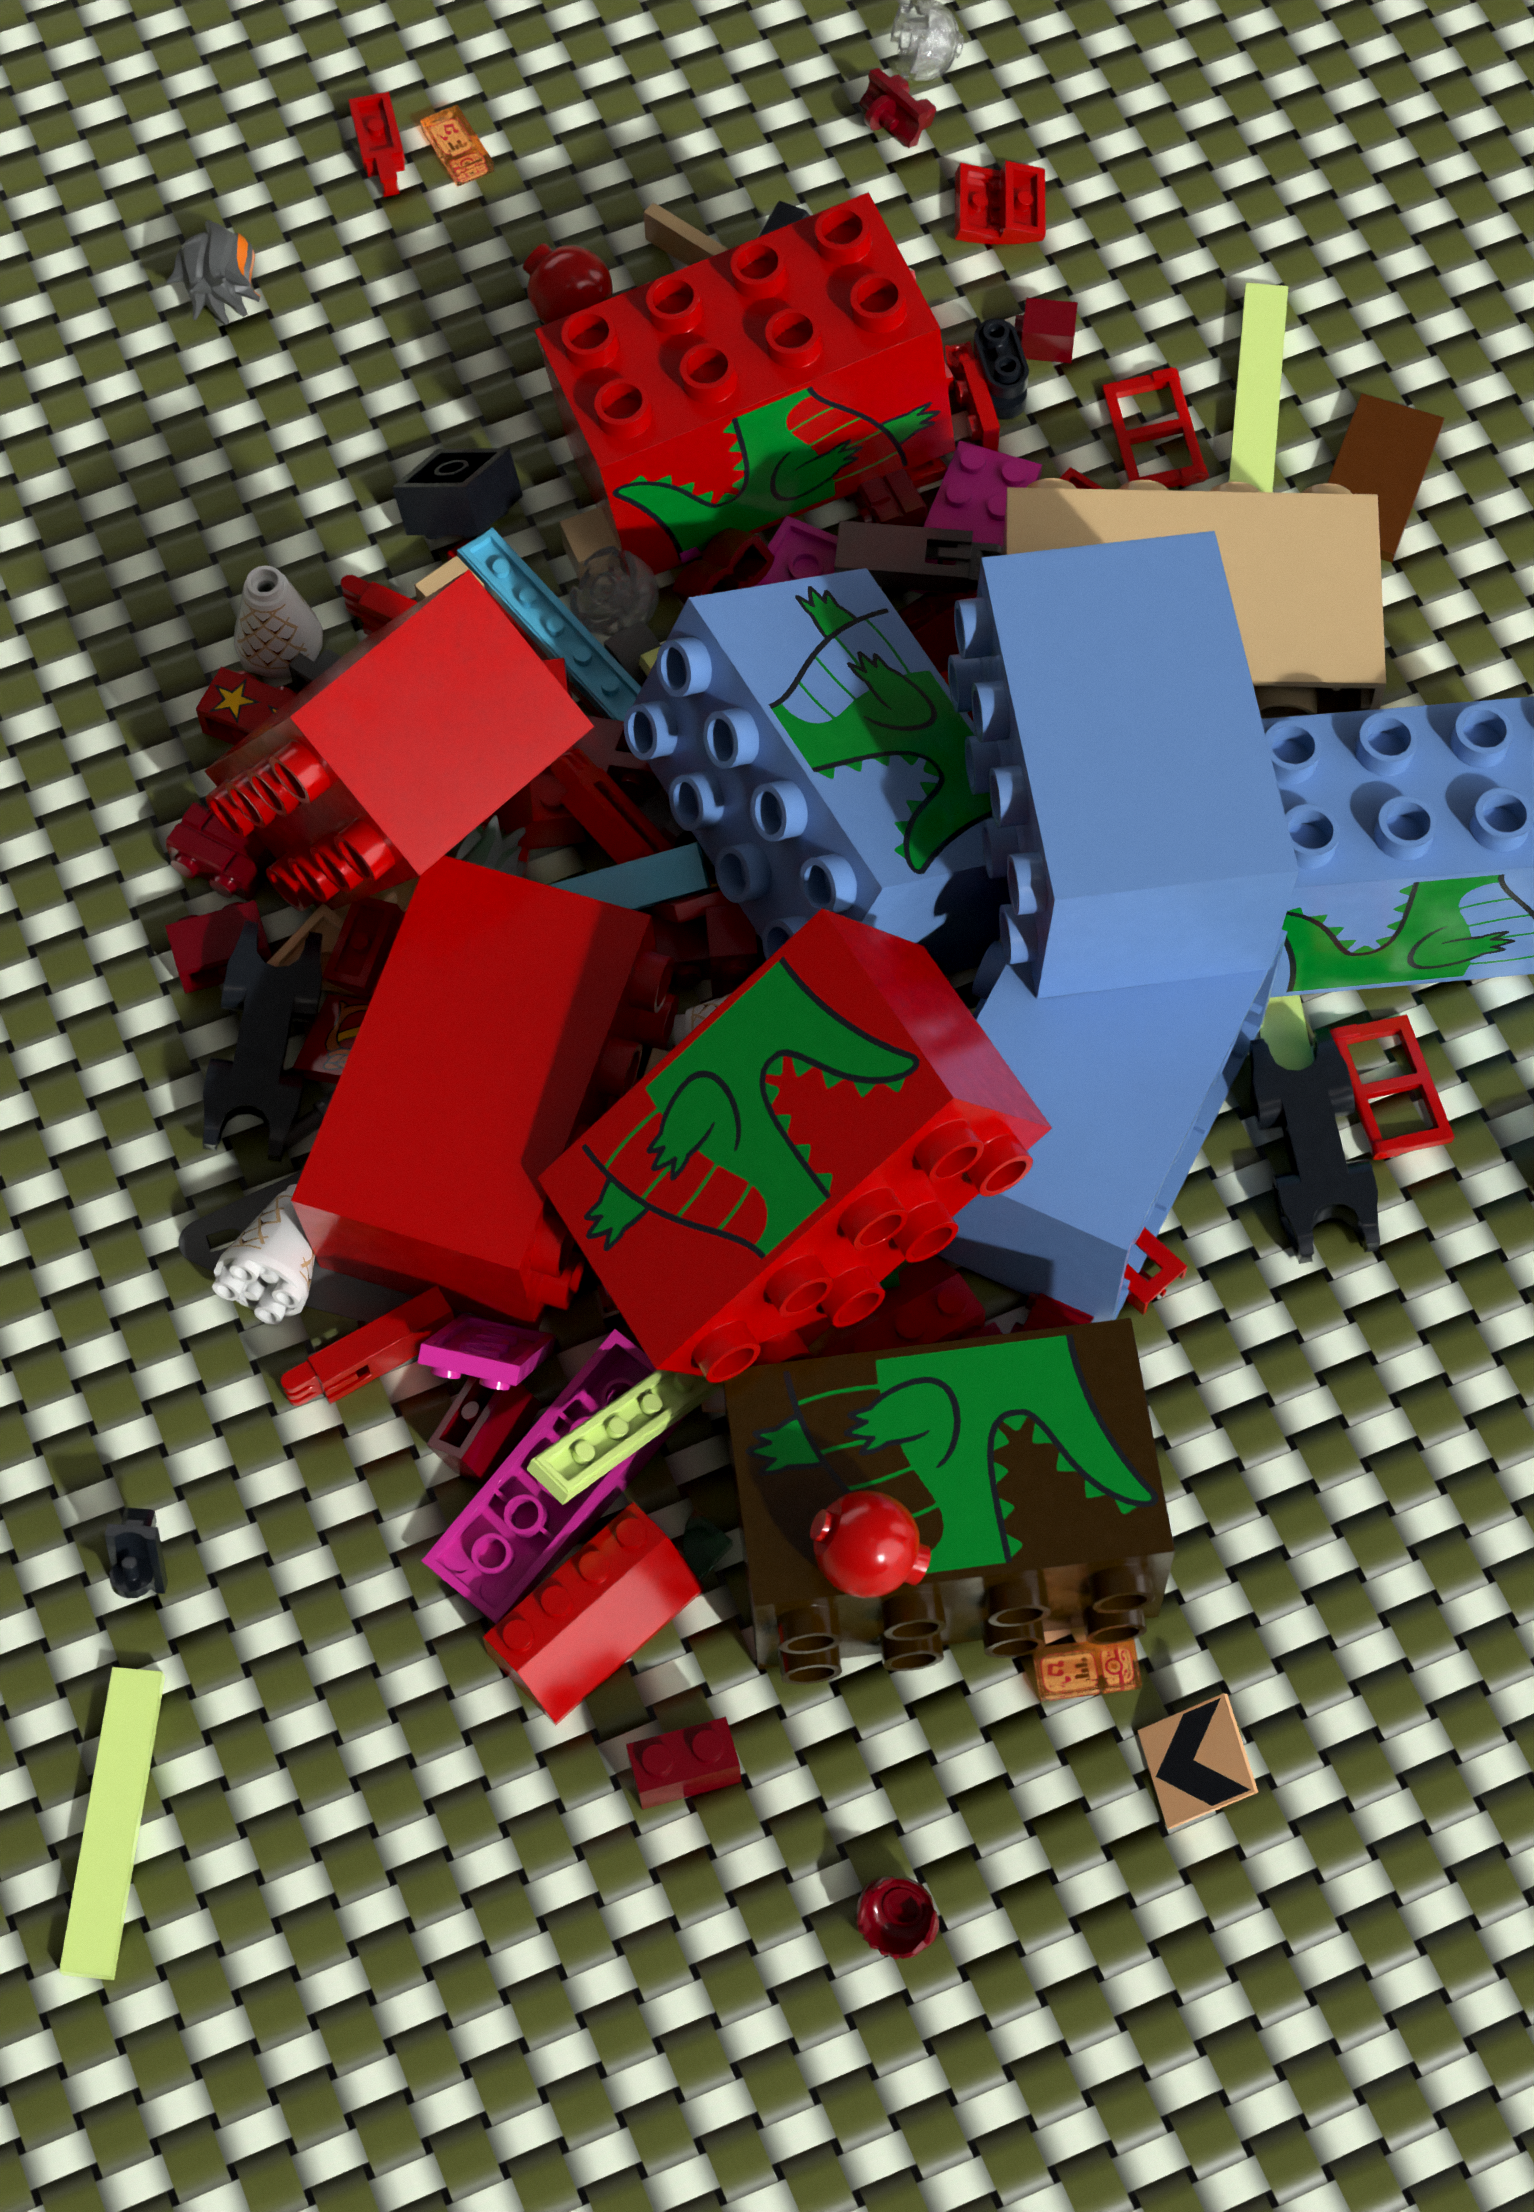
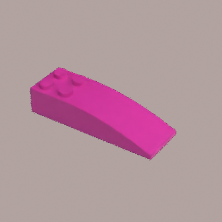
[421,1329,687,1624]

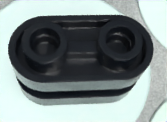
[974,319,1029,420]

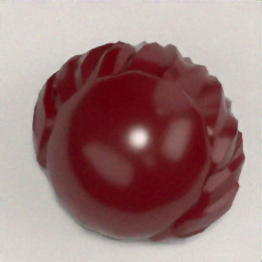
[856,1876,939,1960]

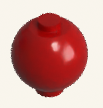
[522,243,613,324]
[810,1490,931,1598]

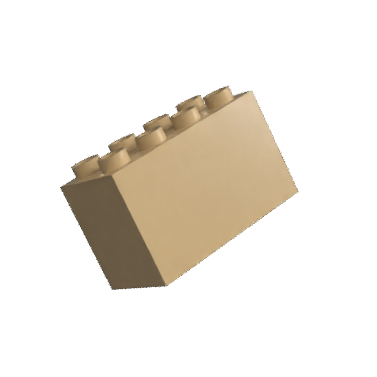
[1002,478,1386,719]

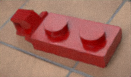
[348,91,405,197]
[945,341,1000,452]

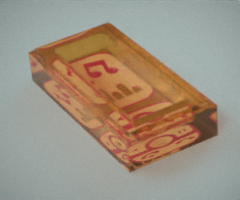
[420,105,495,187]
[1032,1640,1142,1702]

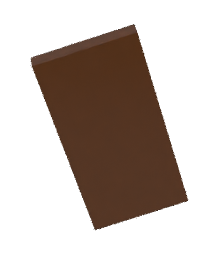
[1327,393,1445,563]

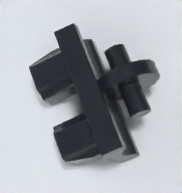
[105,1508,168,1598]

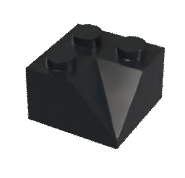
[392,448,523,539]

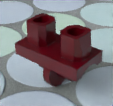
[859,68,936,148]

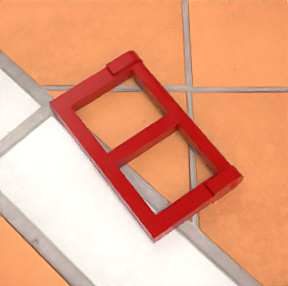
[1102,367,1209,488]
[1330,1015,1455,1160]

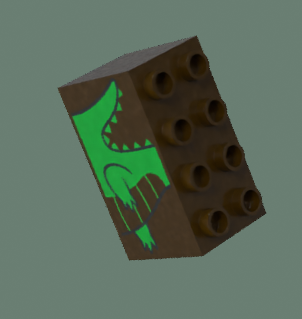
[723,1318,1175,1685]

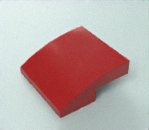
[955,161,1046,244]
[322,897,405,999]

